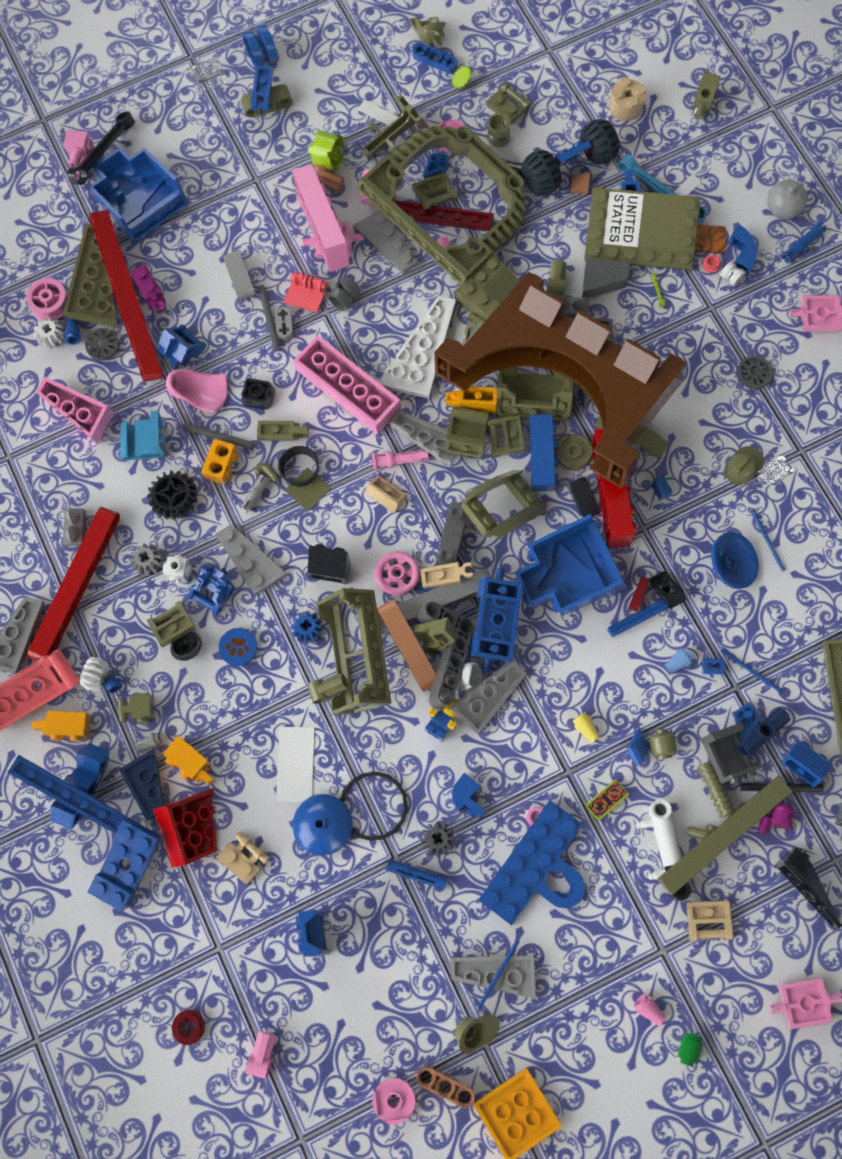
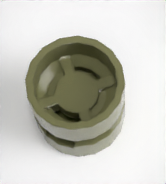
[488,113,511,147]

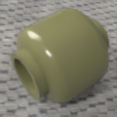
[649,729,677,759]

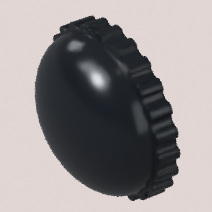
[170,631,202,661]

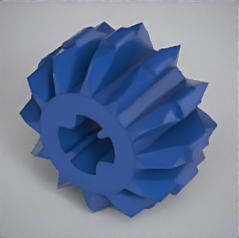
[290,611,324,644]

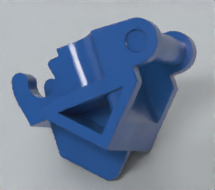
[157,324,207,370]
[188,564,236,615]

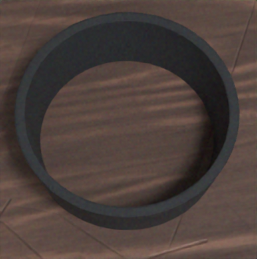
[278,446,319,487]

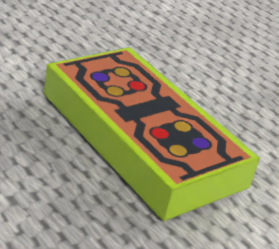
[585,779,629,821]

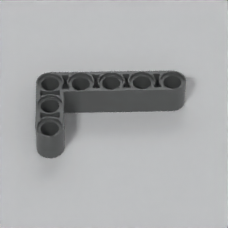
[416,601,474,710]

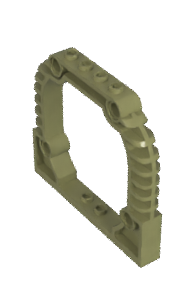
[357,126,526,285]

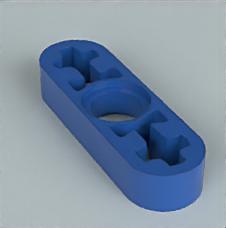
[412,43,457,74]

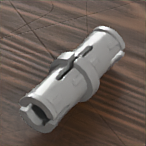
[241,474,270,512]

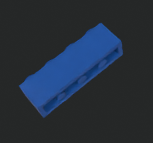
[529,414,558,491]

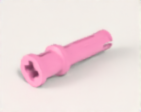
[372,450,429,470]

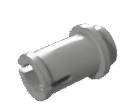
[135,733,162,753]

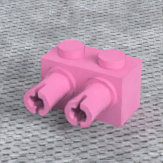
[63,129,95,179]

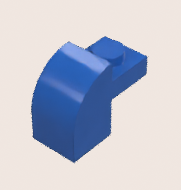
[452,773,486,819]

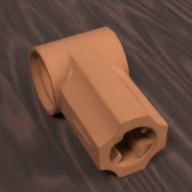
[313,164,345,192]

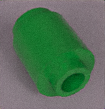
[677,1032,703,1067]

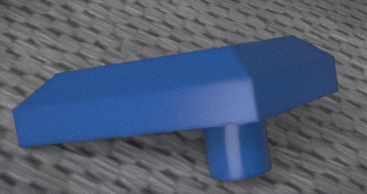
[423,153,448,178]
[732,702,761,740]
[627,729,650,766]

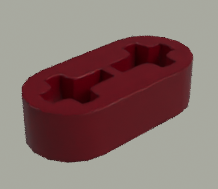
[628,575,650,612]

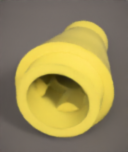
[573,712,600,743]

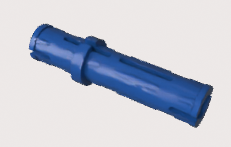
[781,222,827,263]
[386,858,448,890]

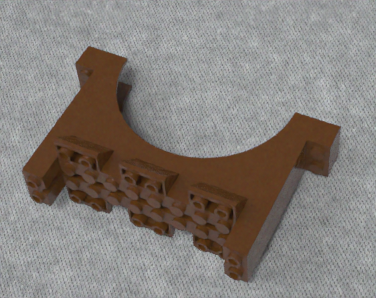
[434,272,687,489]

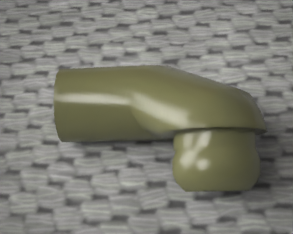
[253,462,280,482]
[687,824,717,840]

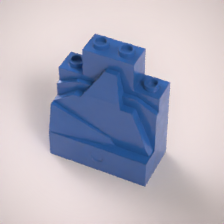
[89,147,189,243]
[514,514,628,616]

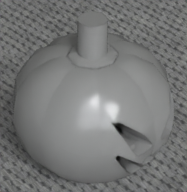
[767,179,808,220]

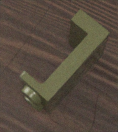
[444,406,489,458]

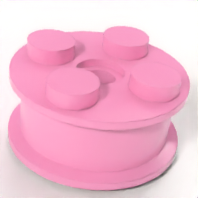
[26,278,68,320]

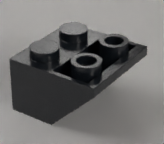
[307,544,351,584]

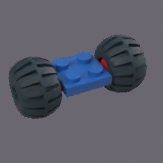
[522,119,620,196]

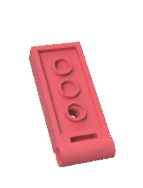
[0,649,80,731]

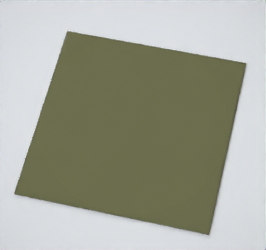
[284,467,331,511]

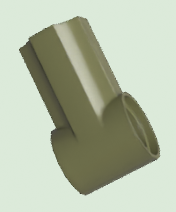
[546,259,567,296]
[307,673,348,704]

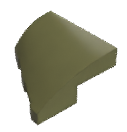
[413,618,456,658]

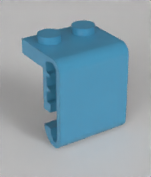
[120,411,166,461]

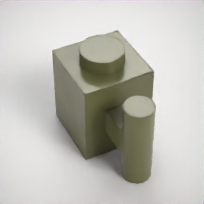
[118,693,155,724]

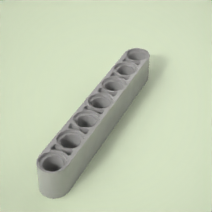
[378,569,492,635]

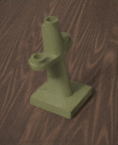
[362,94,429,159]

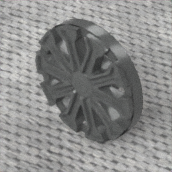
[85,328,119,361]
[737,356,773,389]

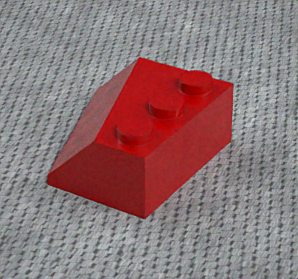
[153,788,217,868]

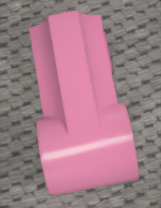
[245,1031,277,1079]

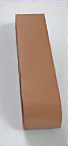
[377,599,436,692]

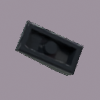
[567,476,601,518]
[649,571,686,609]

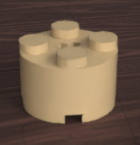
[609,77,646,121]

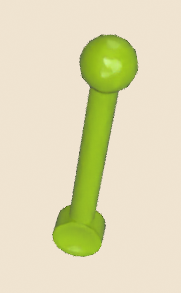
[651,273,666,307]

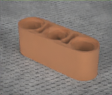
[416,1066,475,1108]

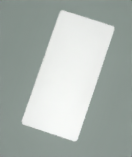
[276,727,314,802]

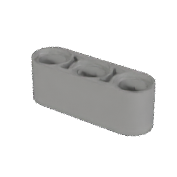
[223,250,256,300]

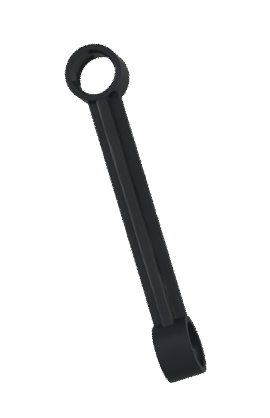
[67,111,135,185]

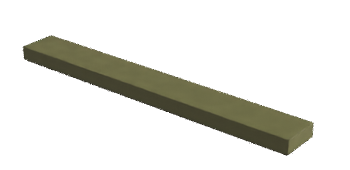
[657,776,792,895]

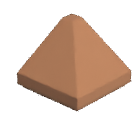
[570,172,590,194]

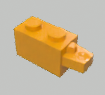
[445,386,497,414]
[32,711,91,742]
[163,736,215,786]

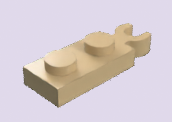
[421,562,475,589]

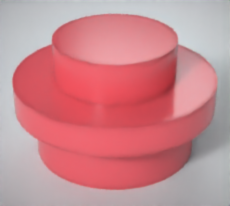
[702,255,721,273]

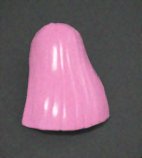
[166,369,228,413]

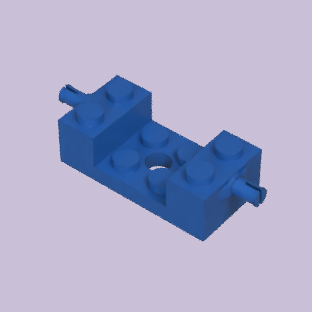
[468,567,523,673]

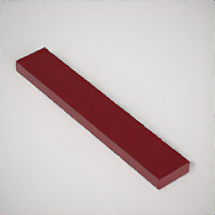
[394,200,494,232]

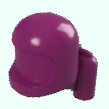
[758,803,795,835]

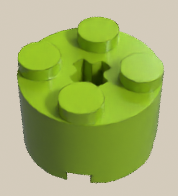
[308,130,345,171]

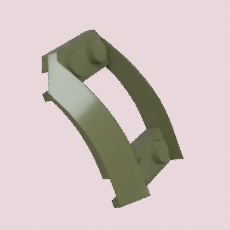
[461,470,547,540]

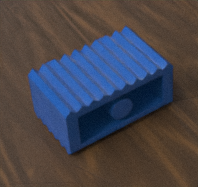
[781,739,832,787]

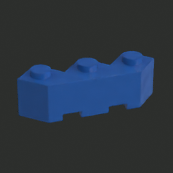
[50,743,110,830]

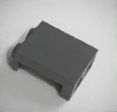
[701,722,762,784]

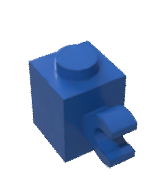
[620,170,640,191]

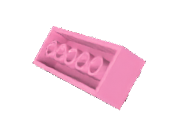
[292,164,351,272]
[293,335,401,434]

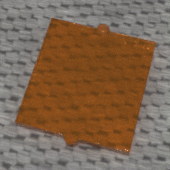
[694,225,727,254]

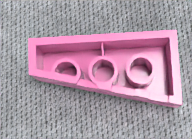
[36,376,115,444]

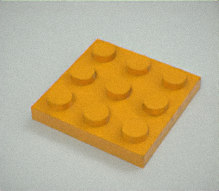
[473,1067,562,1159]

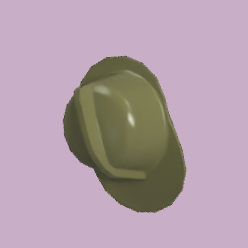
[724,446,764,485]
[452,1014,500,1054]

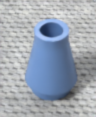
[664,647,695,674]

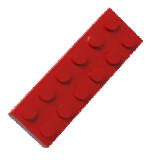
[591,429,637,549]

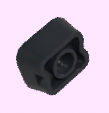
[241,378,275,410]

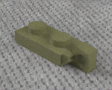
[257,421,309,441]

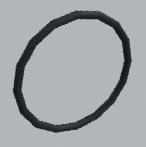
[340,771,408,841]

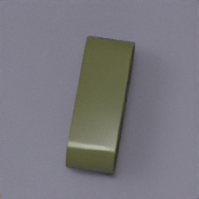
[241,84,293,118]

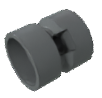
[328,276,361,311]

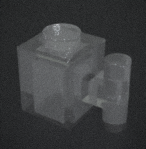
[757,456,794,486]

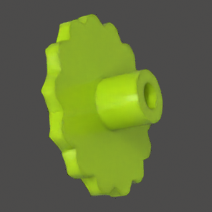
[452,66,472,89]

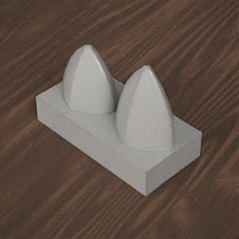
[559,295,589,317]
[63,508,86,547]

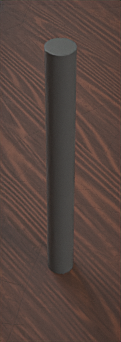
[258,285,281,351]
[183,423,254,449]

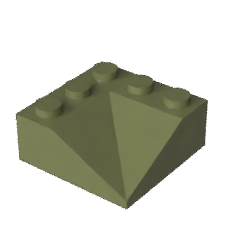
[456,255,520,321]

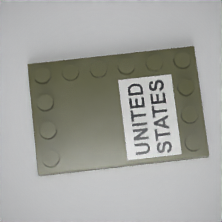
[584,187,701,271]

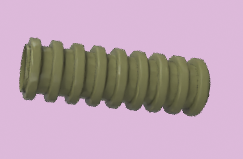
[697,761,736,818]

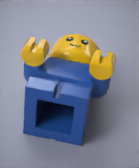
[425,698,459,742]

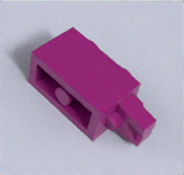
[130,264,167,314]

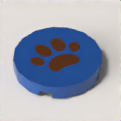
[219,628,258,667]

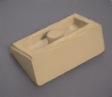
[365,475,408,513]

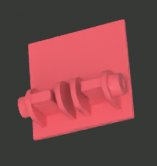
[283,272,329,313]

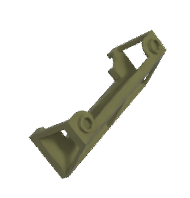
[316,588,392,715]

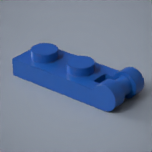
[251,65,274,111]

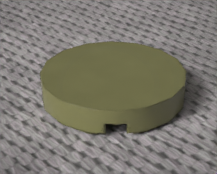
[555,434,593,471]

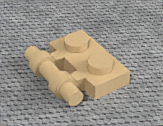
[217,831,269,885]

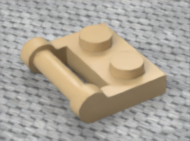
[686,901,733,941]

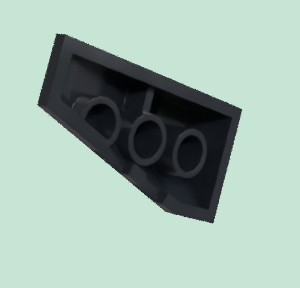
[774,847,842,929]

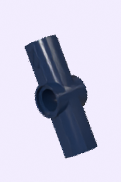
[736,707,791,758]

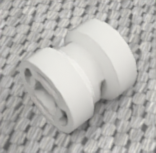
[720,261,746,287]

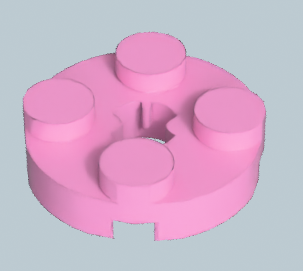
[372,1078,416,1124]

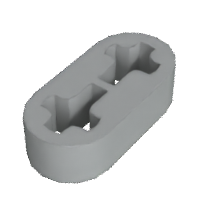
[275,307,294,341]

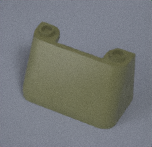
[496,367,573,421]

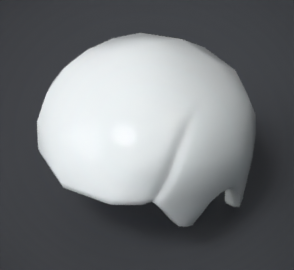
[458,662,483,692]

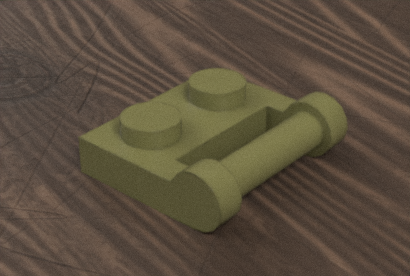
[486,82,532,125]
[412,173,457,210]
[487,415,525,457]
[147,601,196,648]

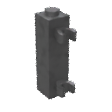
[435,502,468,566]

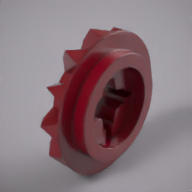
[172,1010,206,1045]

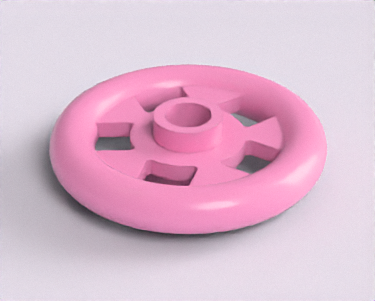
[374,551,420,596]

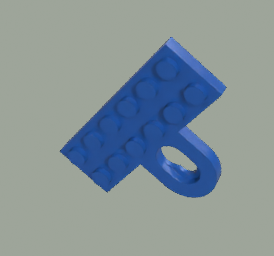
[478,800,585,926]

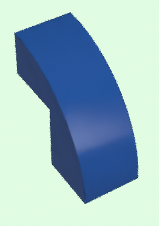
[728,224,757,278]

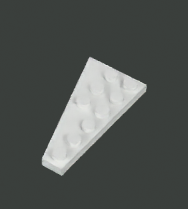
[377,296,456,399]

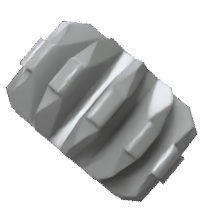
[129,543,163,576]

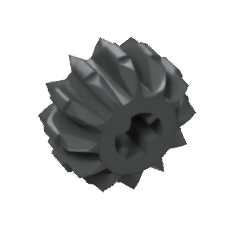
[420,822,455,857]

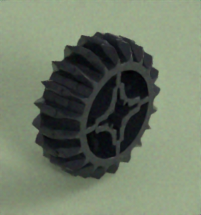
[147,470,198,520]

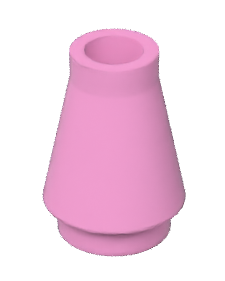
[634,994,666,1026]

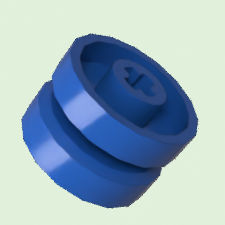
[242,23,279,68]

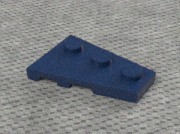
[119,749,165,821]

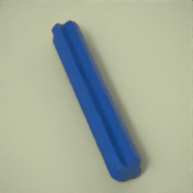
[607,600,668,637]

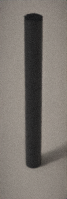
[740,783,823,792]

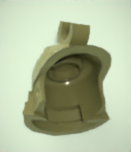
[409,17,446,45]

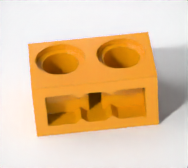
[201,439,239,485]

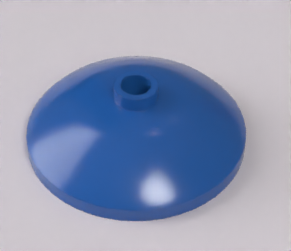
[711,532,759,589]
[292,794,353,856]

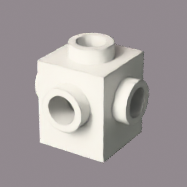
[163,555,192,584]

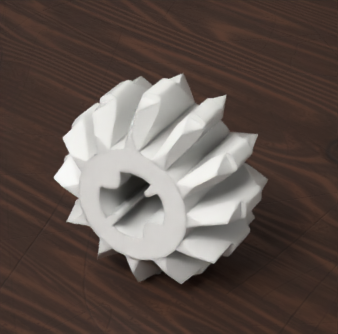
[34,317,65,348]
[80,657,109,691]

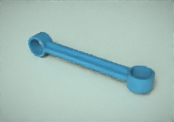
[618,154,707,226]

